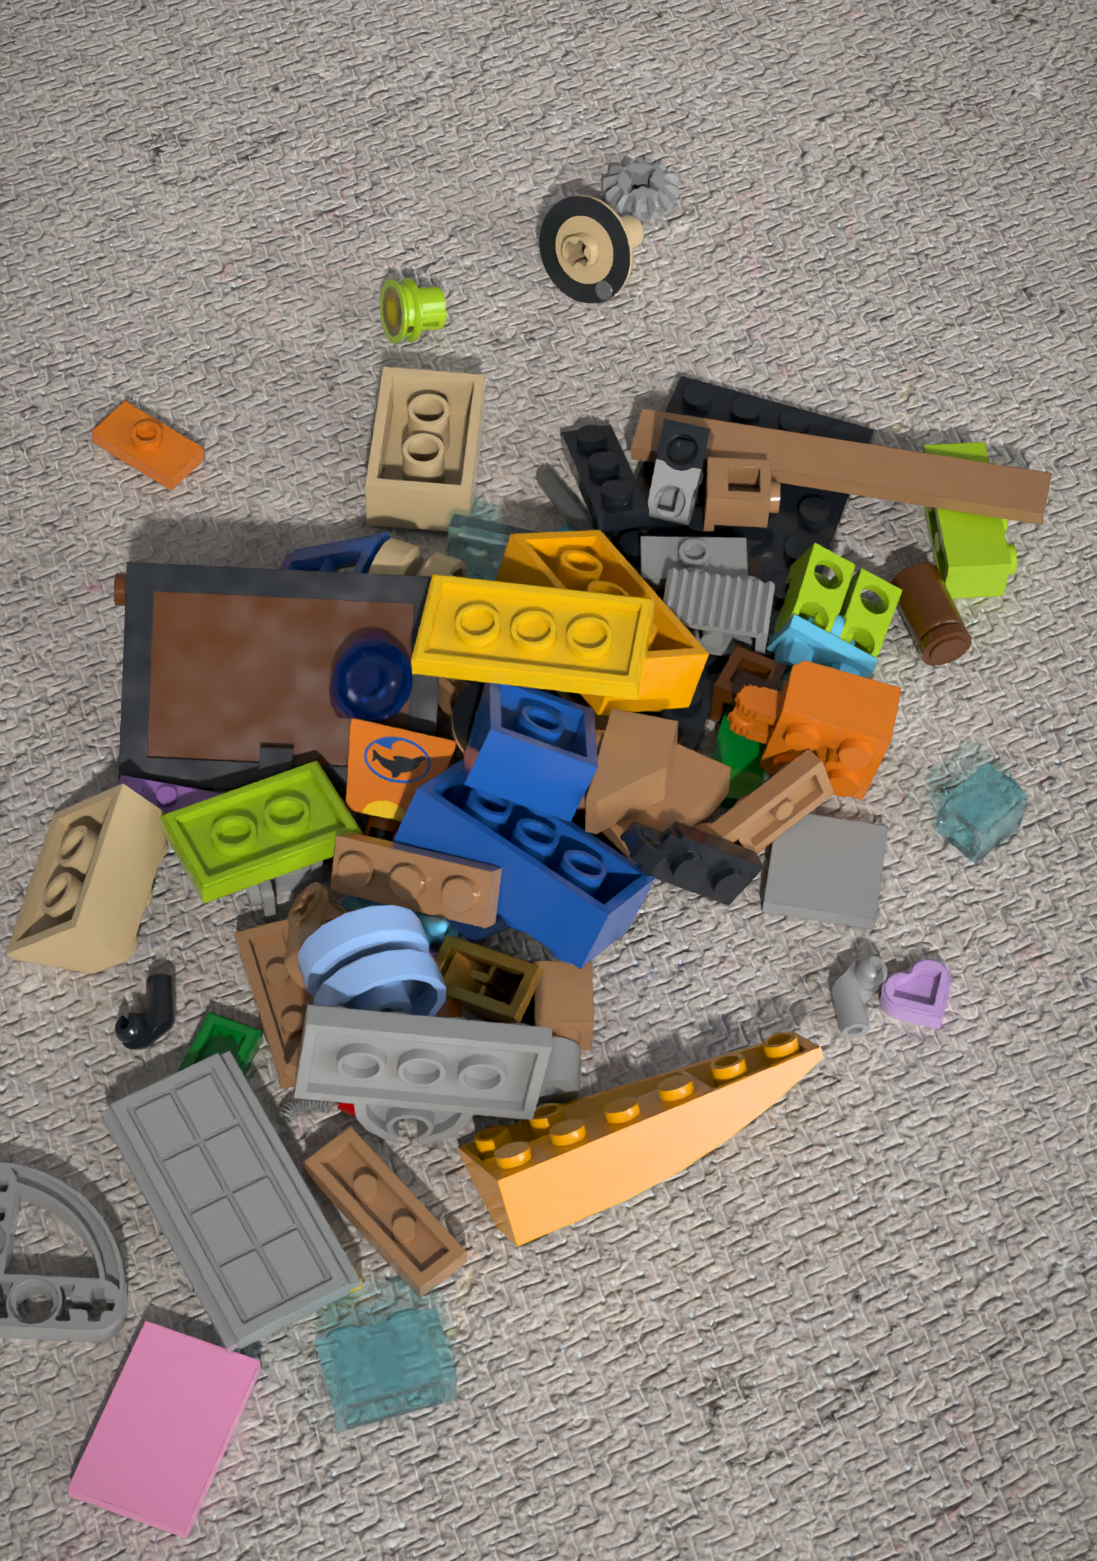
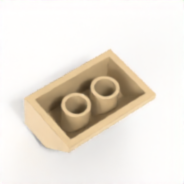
[6,783,168,974]

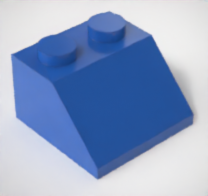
[464,682,598,822]

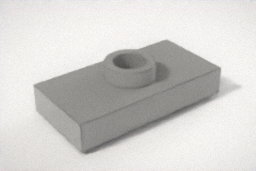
[640,536,748,590]

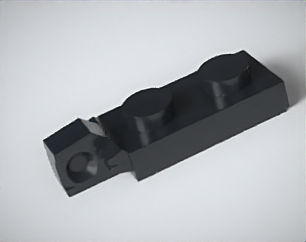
[620,821,764,906]

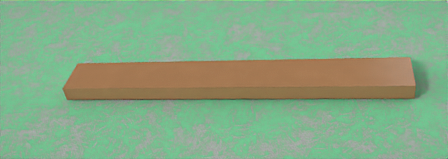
[631,409,1052,525]

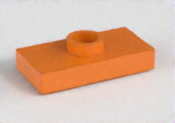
[91,401,205,491]

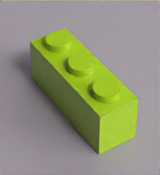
[923,442,1017,599]

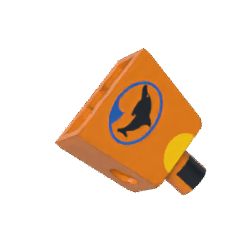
[346,718,457,842]

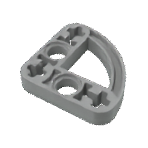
[0,1162,128,1343]

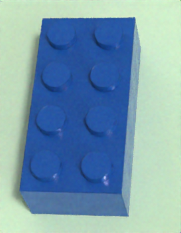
[392,759,656,969]

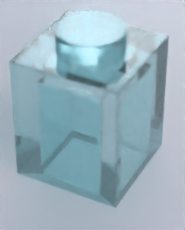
[935,762,1029,864]

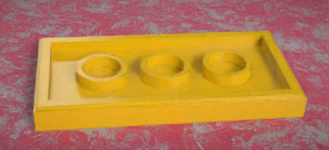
[411,574,655,700]

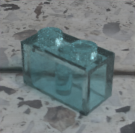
[314,1308,457,1433]

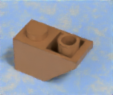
[578,709,678,834]

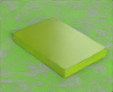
[160,761,362,904]

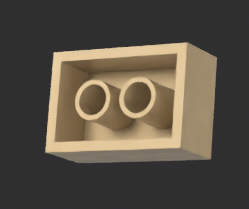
[365,366,485,534]

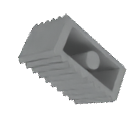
[663,567,775,657]

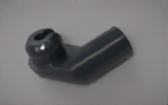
[114,973,175,1050]

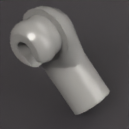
[832,955,887,1038]

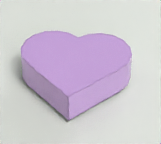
[879,959,951,1030]

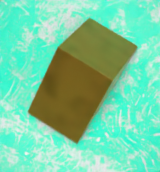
[434,935,544,1024]

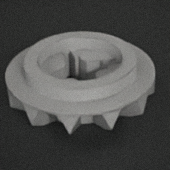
[602,157,679,220]

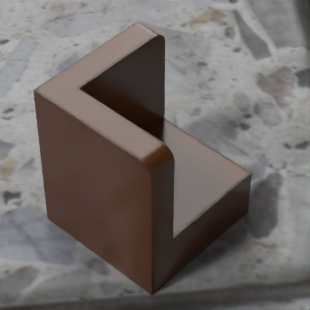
[710,645,786,724]

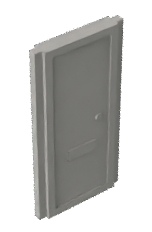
[100,1050,361,1353]

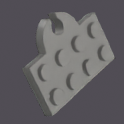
[294,1005,552,1144]

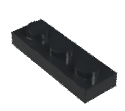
[561,424,649,533]

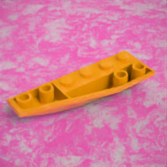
[458,1032,824,1246]

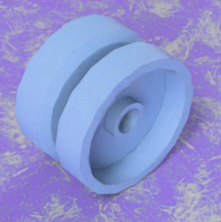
[297,905,446,1017]

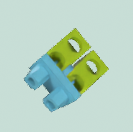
[766,543,903,681]

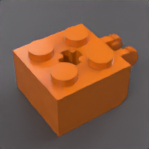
[727,660,902,800]

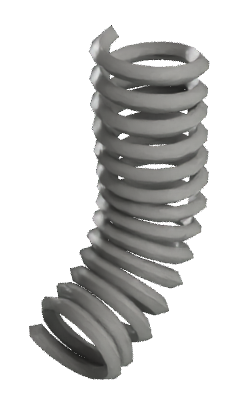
[277,1097,331,1124]

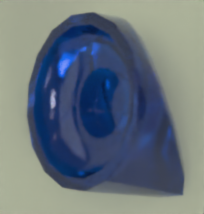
[329,629,413,722]

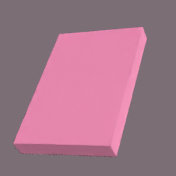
[67,1320,261,1539]

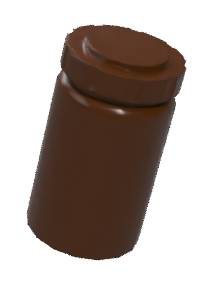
[890,563,972,666]

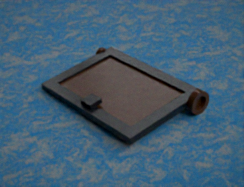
[114,562,439,795]

